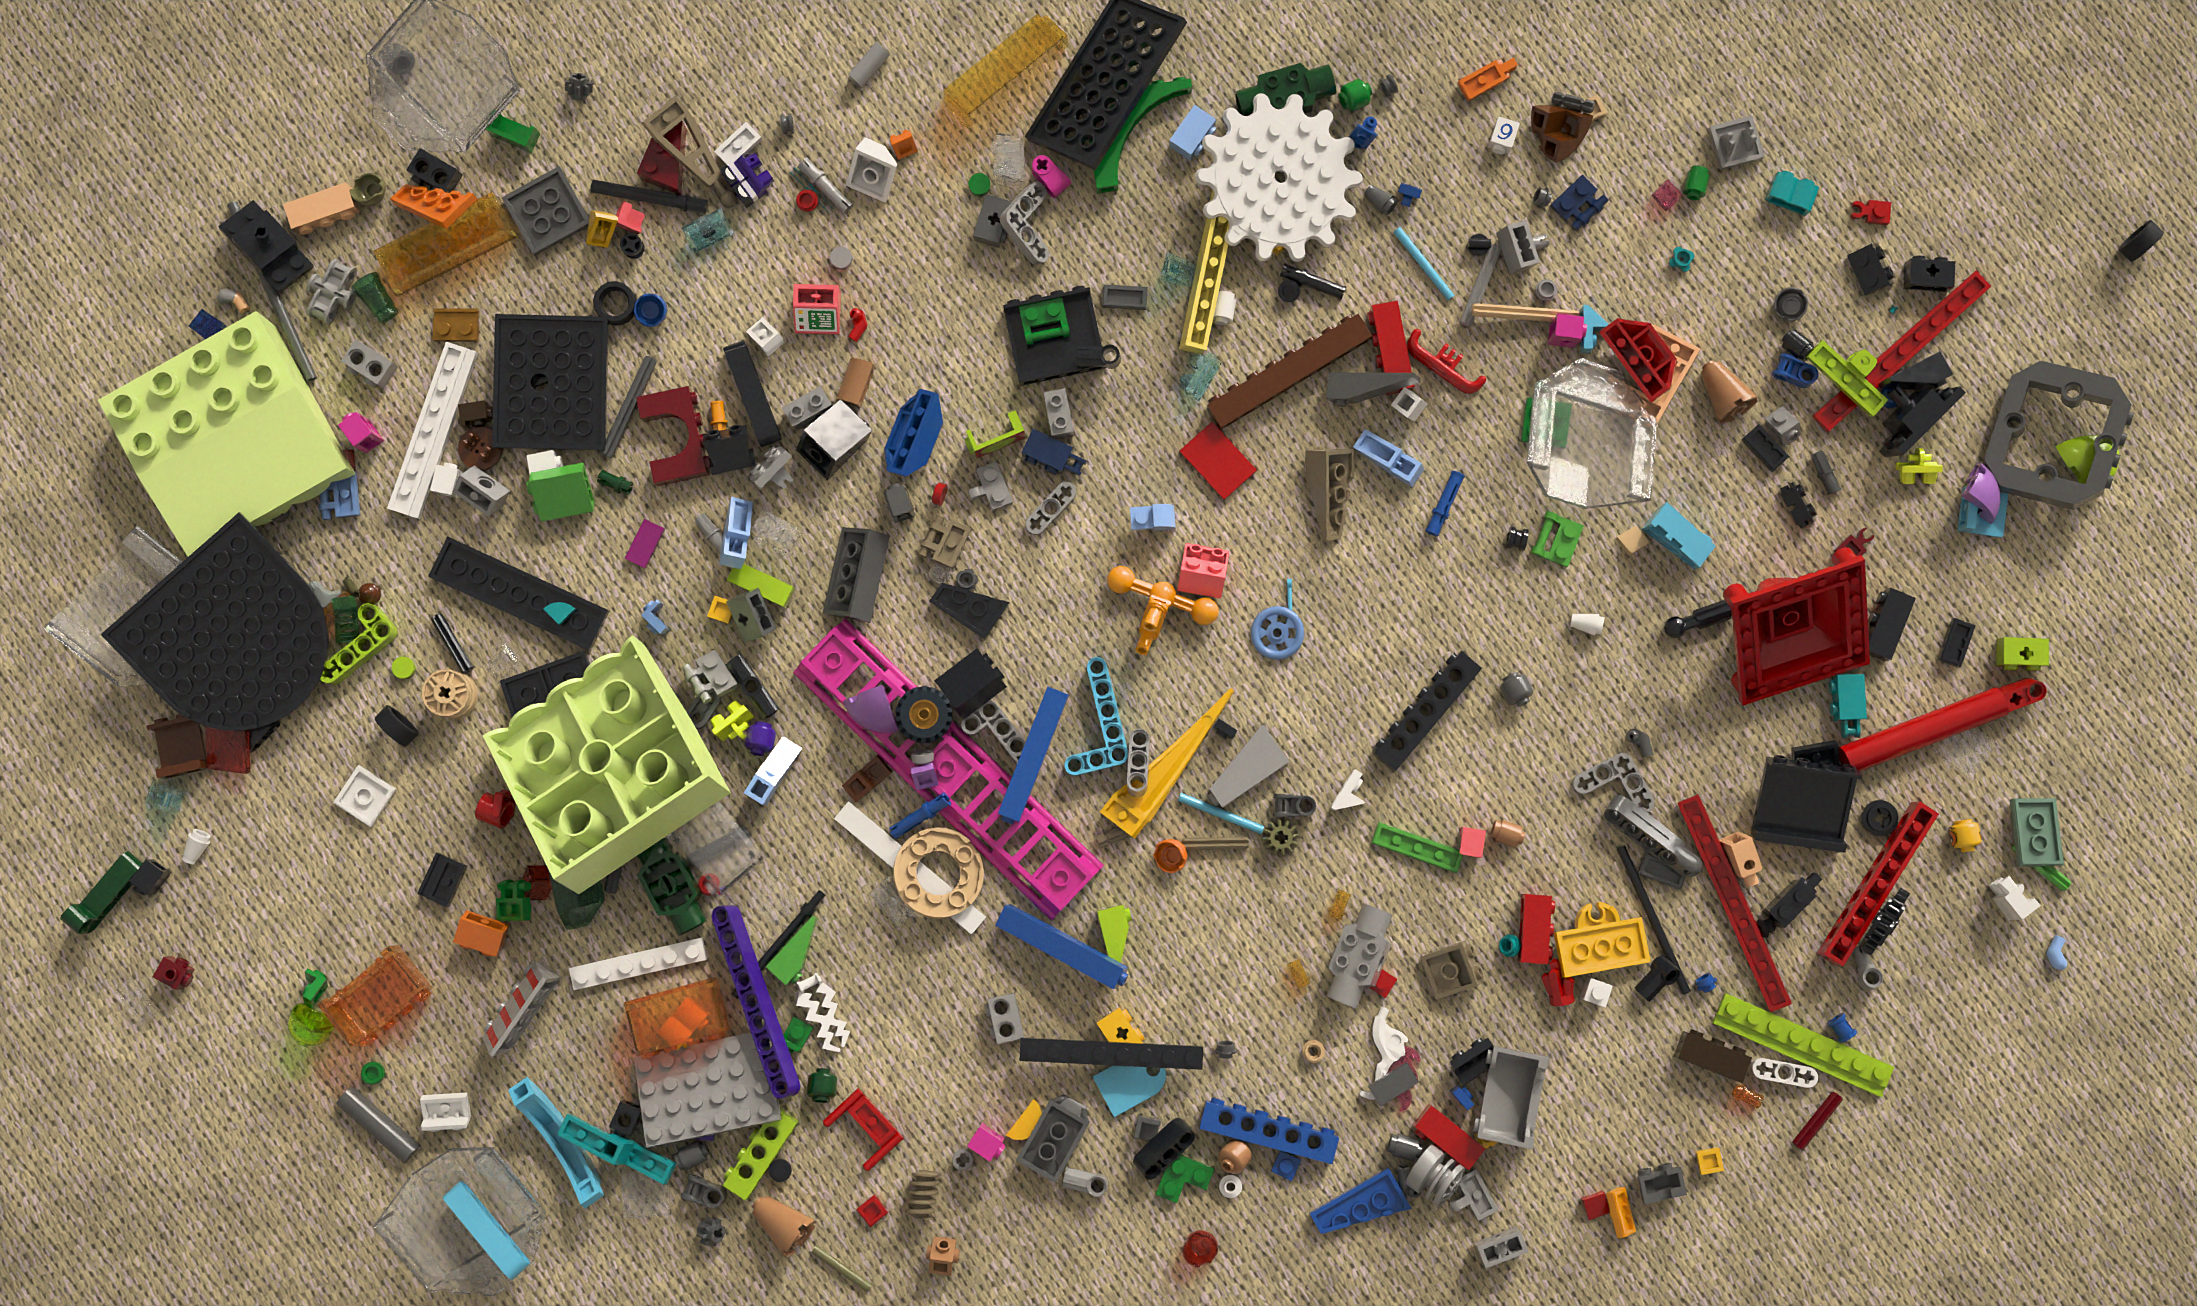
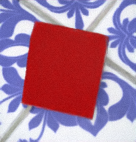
[1581,1191,1610,1220]

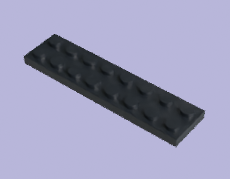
[428,536,610,651]

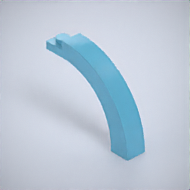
[508,1077,604,1208]

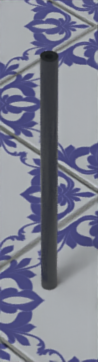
[1617,845,1691,995]

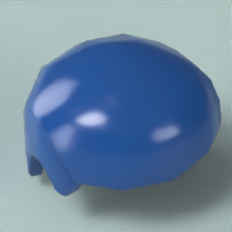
[633,293,668,327]

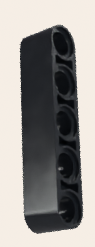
[723,340,782,448]

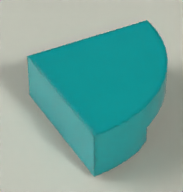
[544,602,576,625]

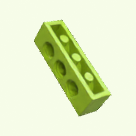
[723,1109,799,1201]

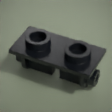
[1780,481,1817,528]

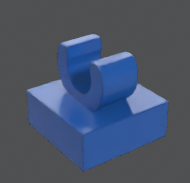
[1398,182,1422,207]

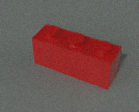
[1518,894,1555,964]
[1412,1104,1485,1170]

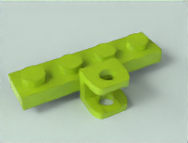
[1805,340,1888,417]

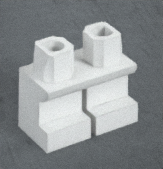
[1989,876,2041,920]

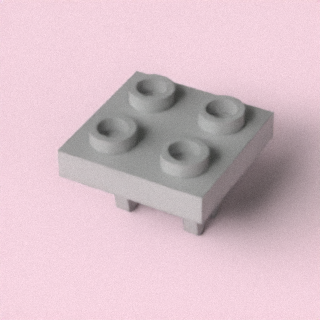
[1708,115,1765,170]
[748,445,793,489]

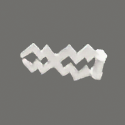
[796,973,850,1052]

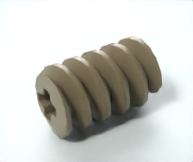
[905,1170,941,1220]

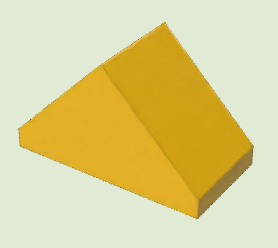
[586,210,618,248]

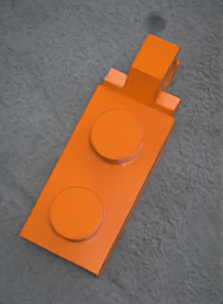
[1457,57,1518,102]

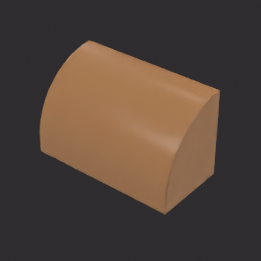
[836,358,875,409]

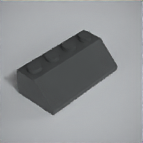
[823,527,890,622]

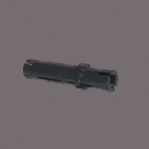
[1280,263,1346,300]

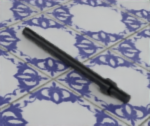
[731,890,826,999]

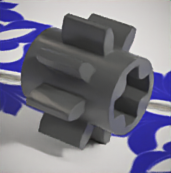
[565,73,593,101]
[696,1217,725,1246]

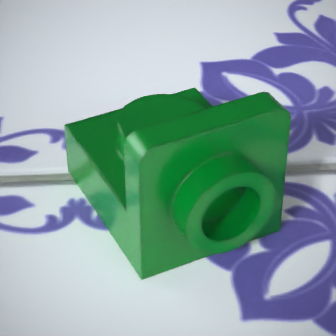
[302,968,328,1009]
[783,1016,814,1054]

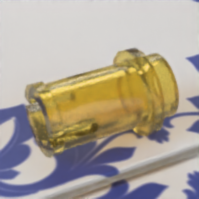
[1328,889,1351,920]
[1286,958,1311,989]

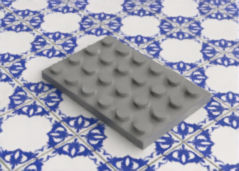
[634,1033,782,1148]

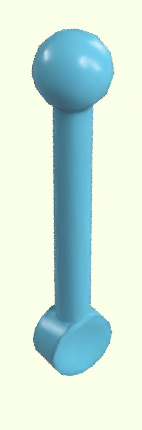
[1286,579,1292,622]

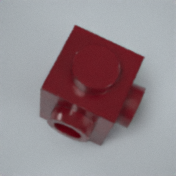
[152,956,195,990]

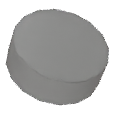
[830,246,853,270]
[911,749,934,765]

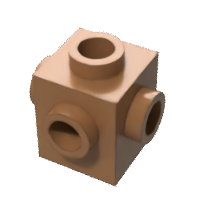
[926,1236,960,1276]

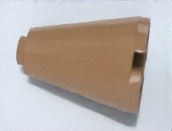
[1701,360,1758,424]
[752,1196,816,1258]

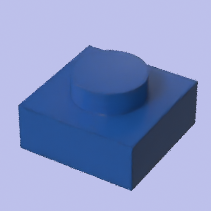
[1450,1085,1474,1111]
[1271,1150,1301,1181]

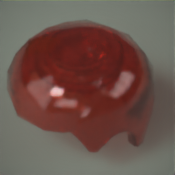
[1183,1230,1218,1268]

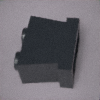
[703,425,756,475]

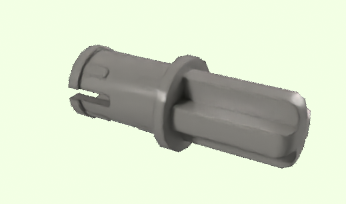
[695,513,723,554]

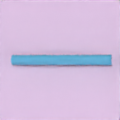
[1393,227,1455,301]
[1178,793,1264,834]

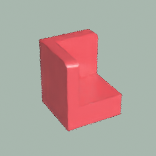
[616,201,645,235]
[1459,827,1486,858]

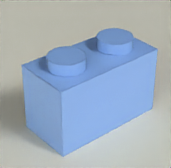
[1169,105,1217,161]

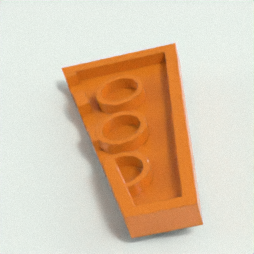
[390,184,478,229]

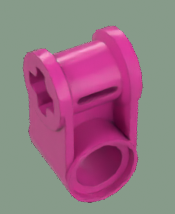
[1032,155,1072,198]

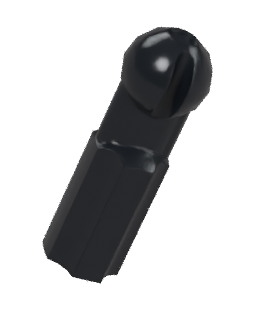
[1664,600,1732,638]

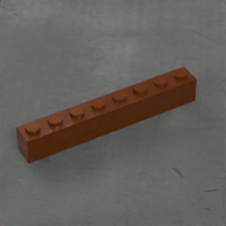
[1206,313,1372,430]

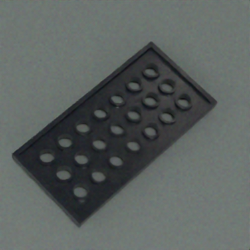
[1024,0,1187,170]

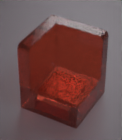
[522,865,554,901]

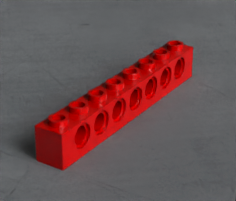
[1816,801,1939,967]

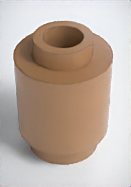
[1490,820,1525,848]

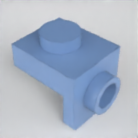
[641,600,670,636]

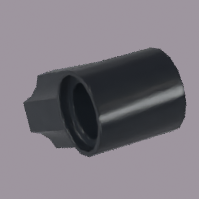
[1076,344,1121,369]
[1634,955,1681,1002]

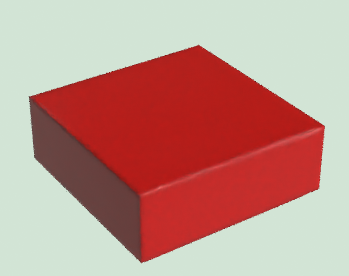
[856,1194,888,1227]

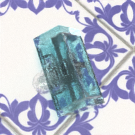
[681,208,734,253]

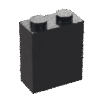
[934,648,1007,719]

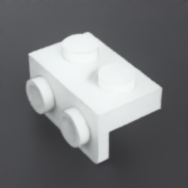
[420,1093,471,1132]

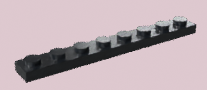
[1019,1037,1203,1070]

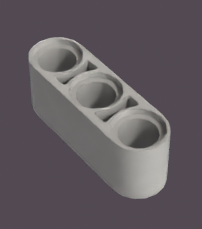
[1127,729,1150,797]

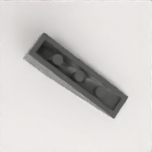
[1326,372,1421,407]

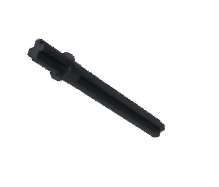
[590,180,708,213]

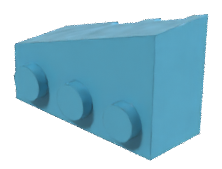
[1641,502,1716,570]

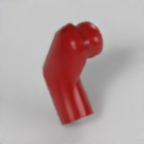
[848,308,868,343]

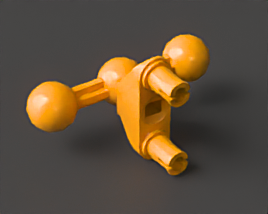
[1107,566,1219,655]

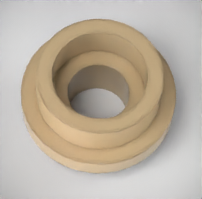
[1302,1040,1325,1063]

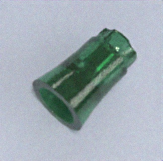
[351,272,399,323]

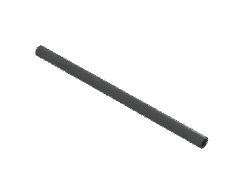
[227,201,317,382]

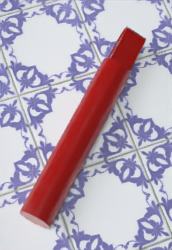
[1839,678,2047,772]

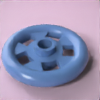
[1251,606,1304,660]

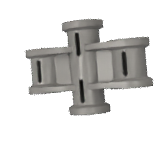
[306,259,357,325]

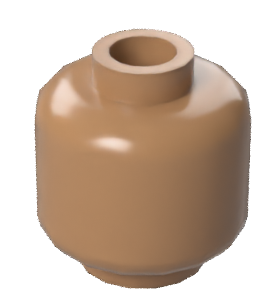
[1218,1139,1252,1174]

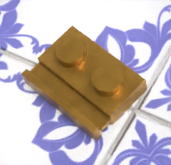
[433,308,479,342]

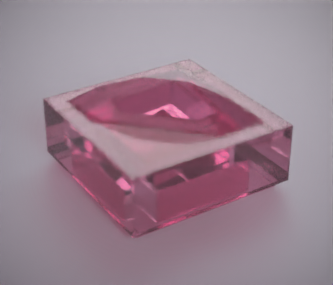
[1651,179,1682,211]

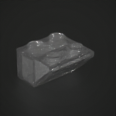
[992,133,1026,189]

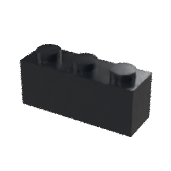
[1868,588,1916,662]

